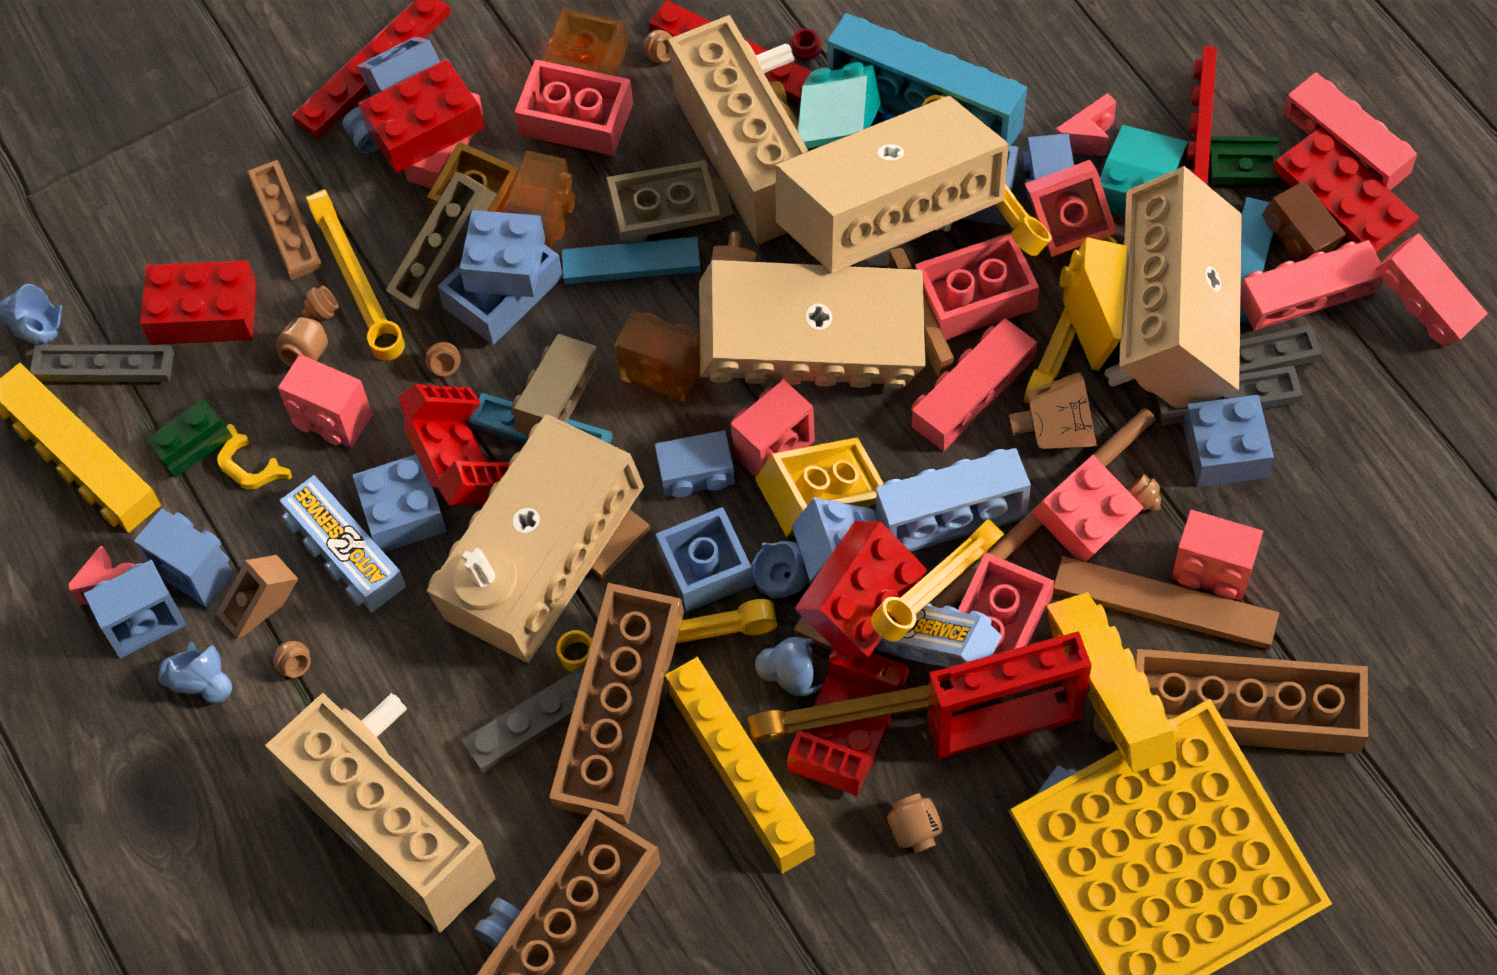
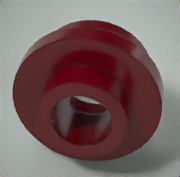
[789,28,822,60]

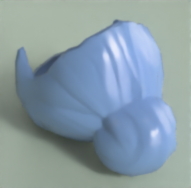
[0,284,62,345]
[751,541,812,599]
[755,637,823,696]
[158,642,233,704]

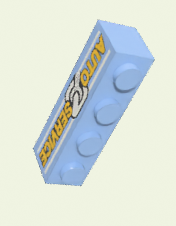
[280,475,406,613]
[873,603,1002,668]

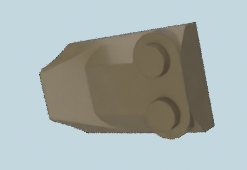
[607,160,734,243]

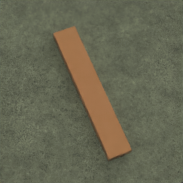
[1053,556,1279,650]

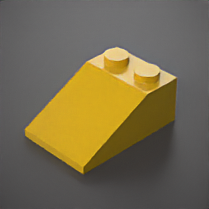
[1059,238,1127,371]
[755,437,884,537]

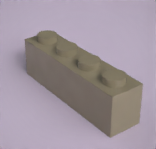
[386,171,497,312]

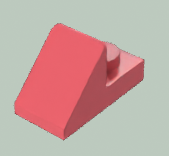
[1056,93,1116,156]
[69,546,140,605]

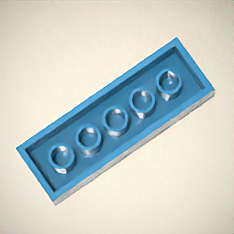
[827,13,1027,146]

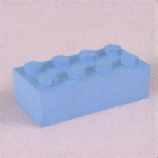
[876,448,1031,552]

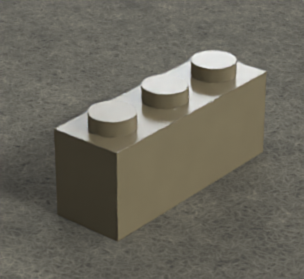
[511,334,597,435]

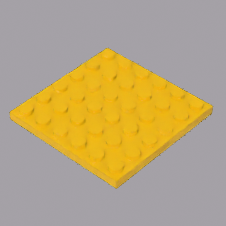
[1009,699,1332,975]

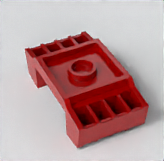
[398,384,509,506]
[787,648,909,796]

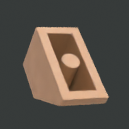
[216,555,298,638]

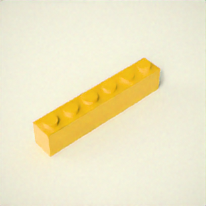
[0,363,161,533]
[1046,592,1180,773]
[665,657,815,874]

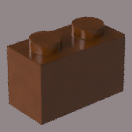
[1261,181,1346,262]

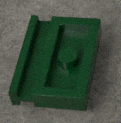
[1210,136,1281,185]
[146,398,233,478]

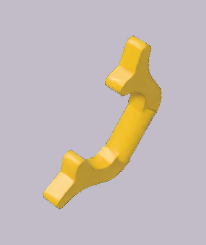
[218,424,292,490]

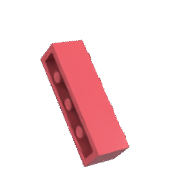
[1283,72,1417,190]
[1240,240,1383,331]
[911,318,1037,452]

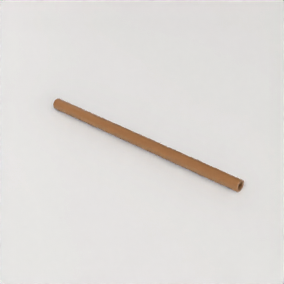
[930,408,1155,608]

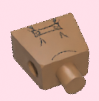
[1009,372,1097,449]

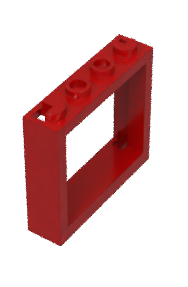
[927,631,1092,760]

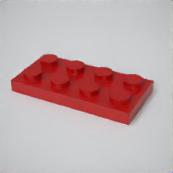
[1272,127,1420,255]

